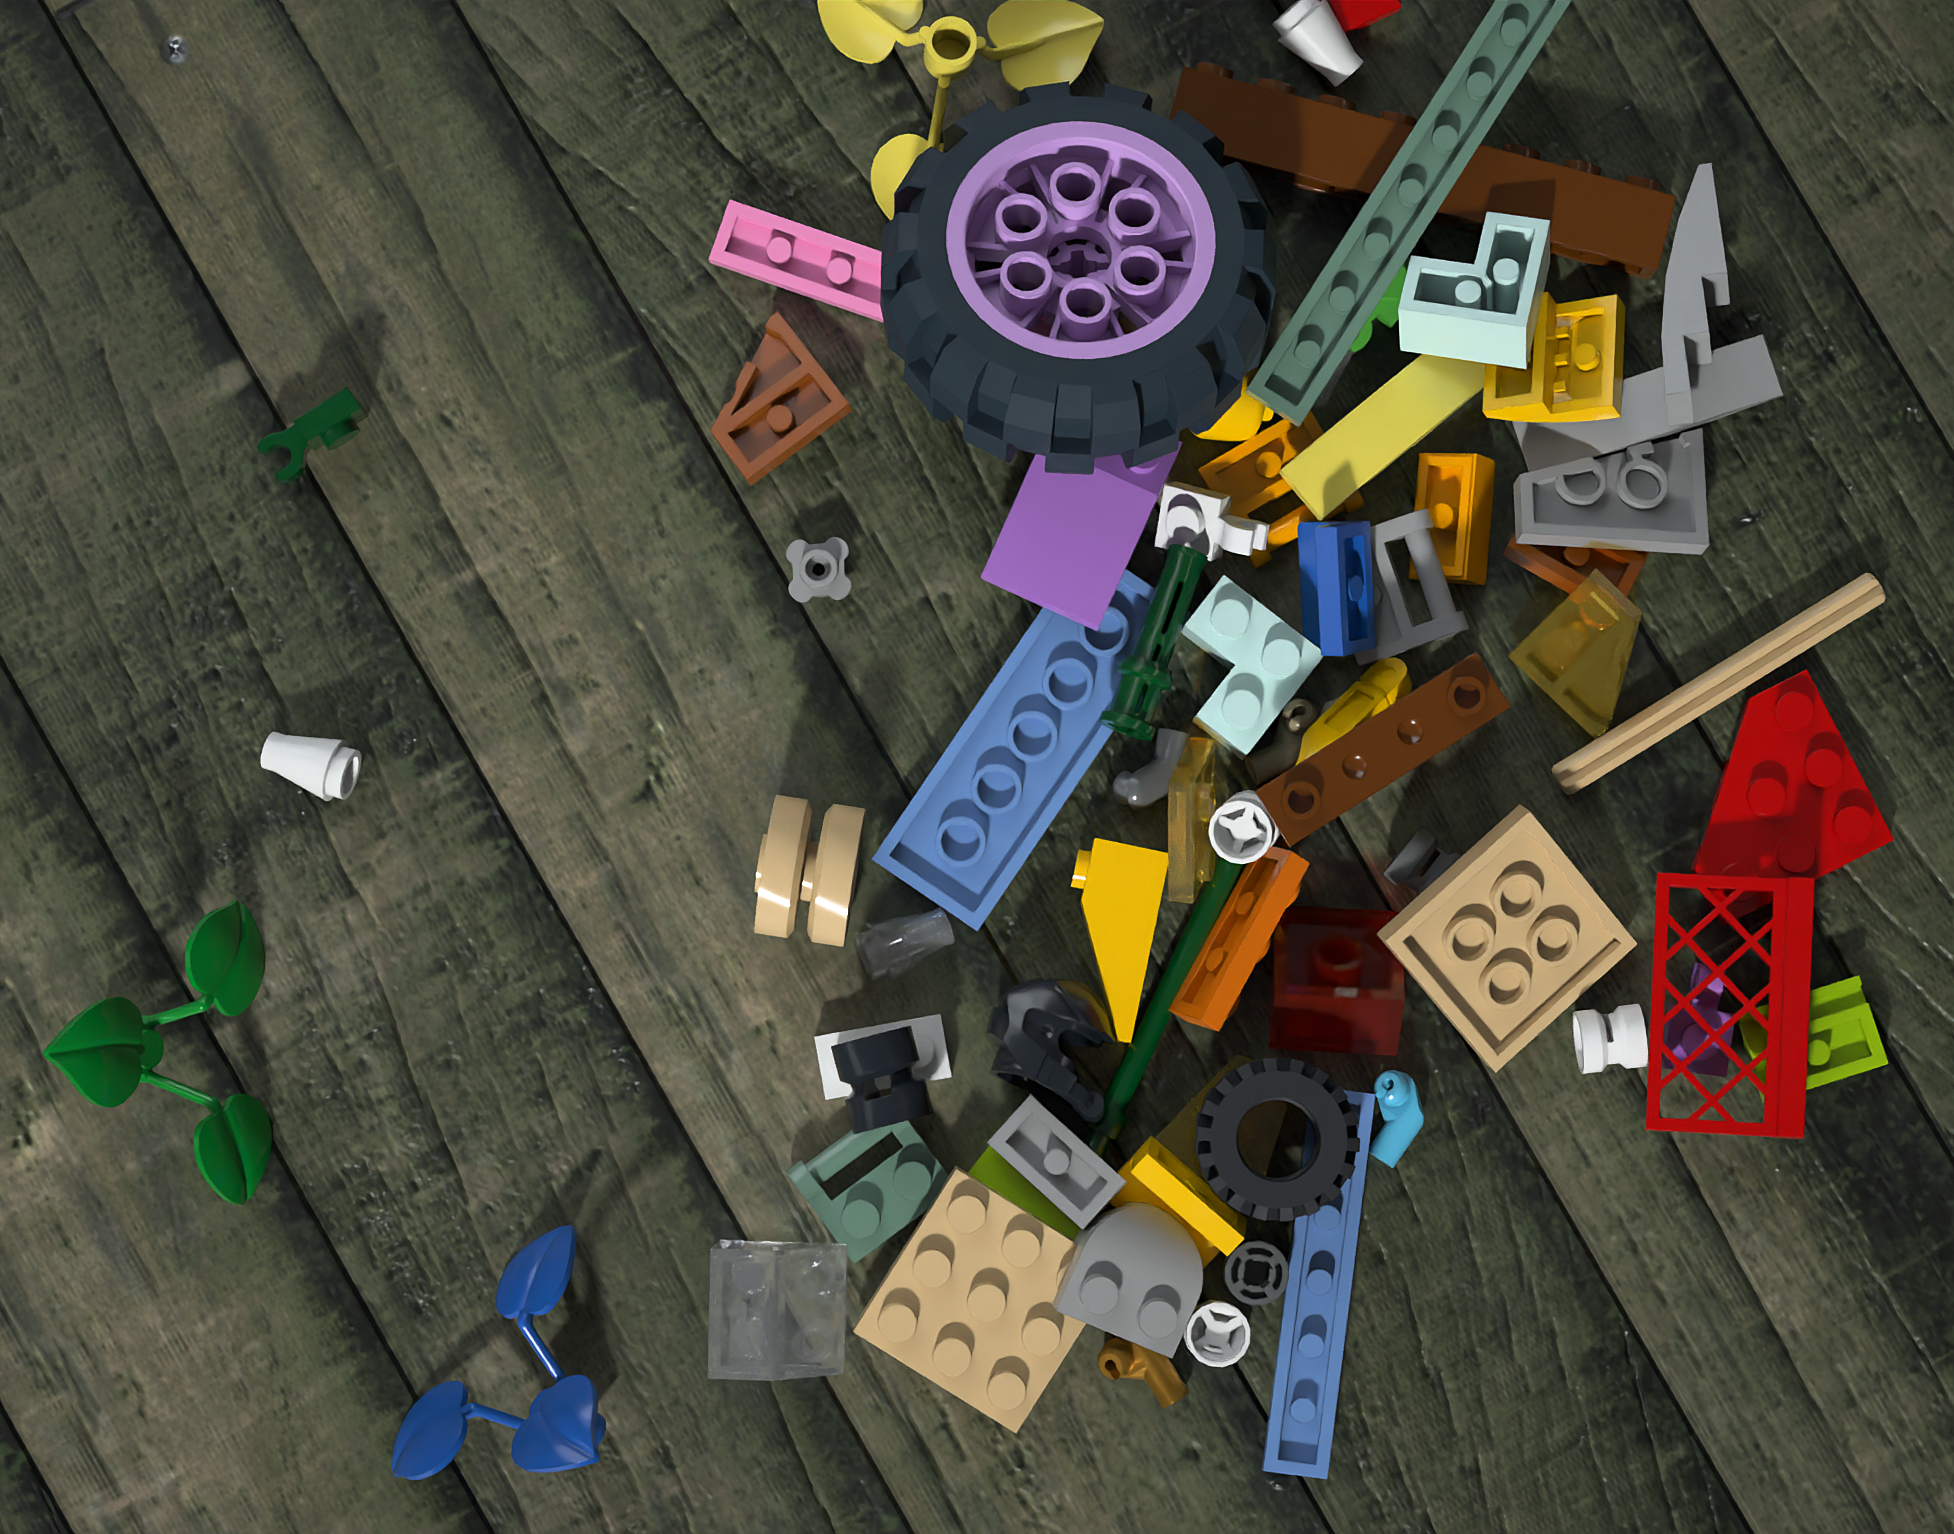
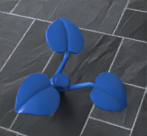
[392,1224,606,1480]

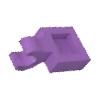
[1662,962,1734,1077]

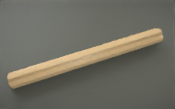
[1551,573,1886,795]

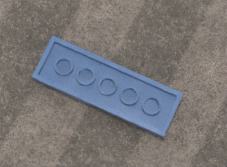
[872,569,1192,932]

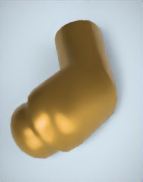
[1097,1337,1189,1408]

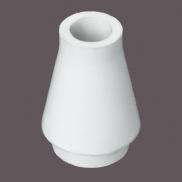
[1272,0,1363,87]
[261,732,361,801]

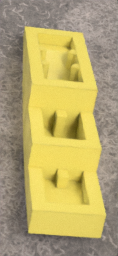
[1279,354,1485,521]

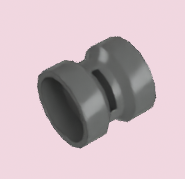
[1382,825,1462,897]
[1221,1239,1289,1306]

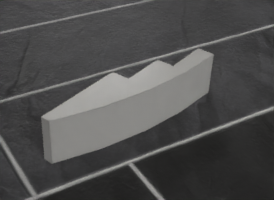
[1661,163,1730,426]
[1512,334,1785,472]

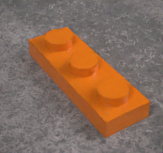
[1168,846,1310,1032]

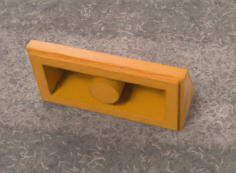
[1409,453,1496,585]

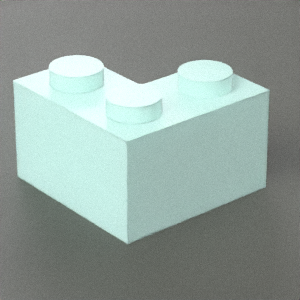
[1398,211,1550,369]
[1181,575,1323,760]

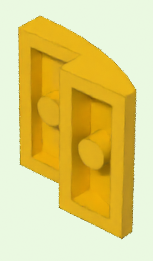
[1482,292,1625,423]

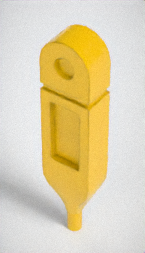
[1295,658,1412,766]

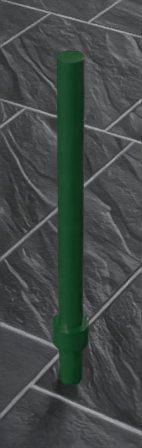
[1083,856,1244,1159]

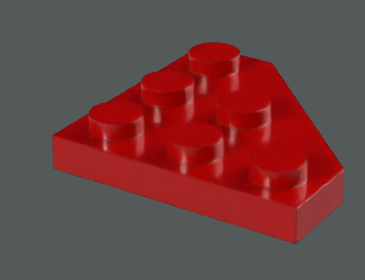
[1691,669,1894,926]

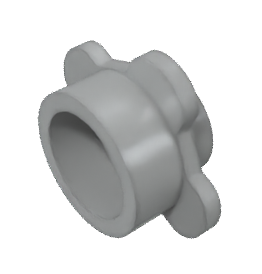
[786,537,851,603]

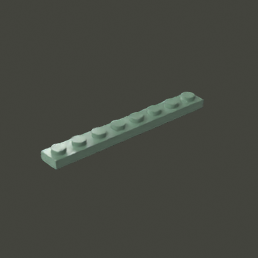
[1245,0,1572,427]

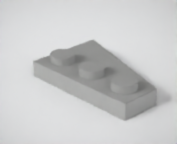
[1513,428,1709,555]

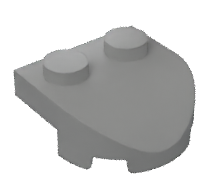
[1052,1202,1203,1358]

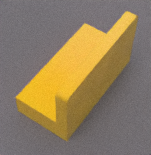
[1110,1136,1247,1269]

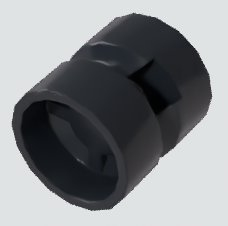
[831,1025,934,1134]

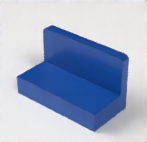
[1297,521,1376,656]

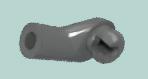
[1112,728,1189,810]

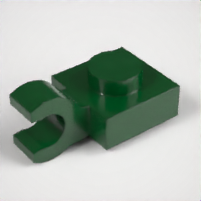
[257,387,368,484]

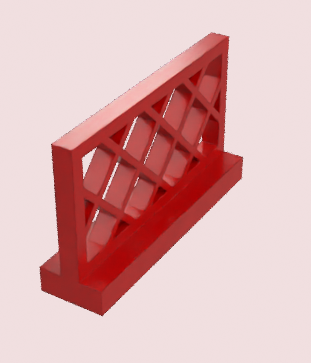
[1645,872,1815,1139]

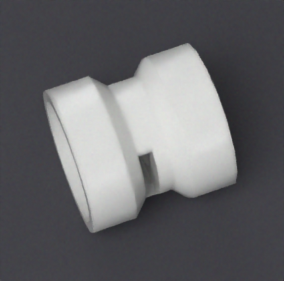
[1208,790,1280,864]
[1573,1004,1648,1074]
[1183,1299,1251,1367]

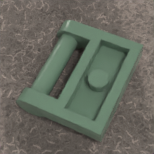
[786,1094,949,1264]

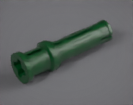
[1098,544,1208,741]

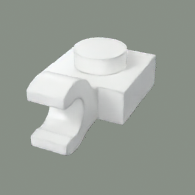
[1155,481,1270,561]

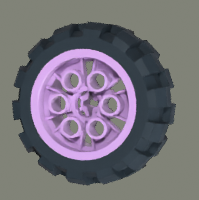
[880,81,1277,475]

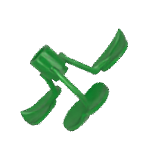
[43,900,272,1205]

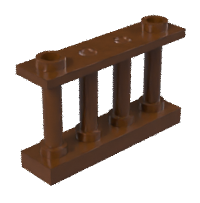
[1255,652,1511,850]

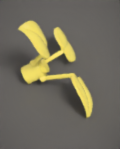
[817,0,1104,221]

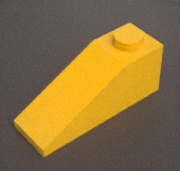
[1071,838,1170,1043]

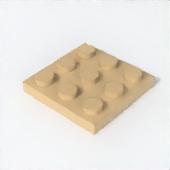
[1377,804,1637,1072]
[853,1166,1086,1433]

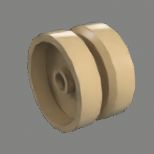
[754,795,866,947]

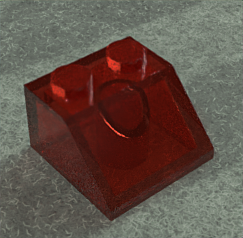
[1268,906,1405,1056]

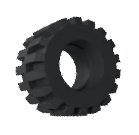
[1193,1058,1360,1222]

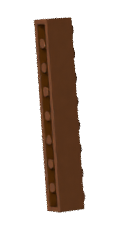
[1169,62,1677,280]

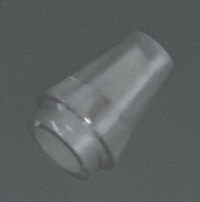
[855,907,955,982]

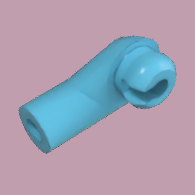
[1368,1070,1425,1168]

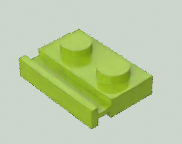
[1736,975,1889,1103]

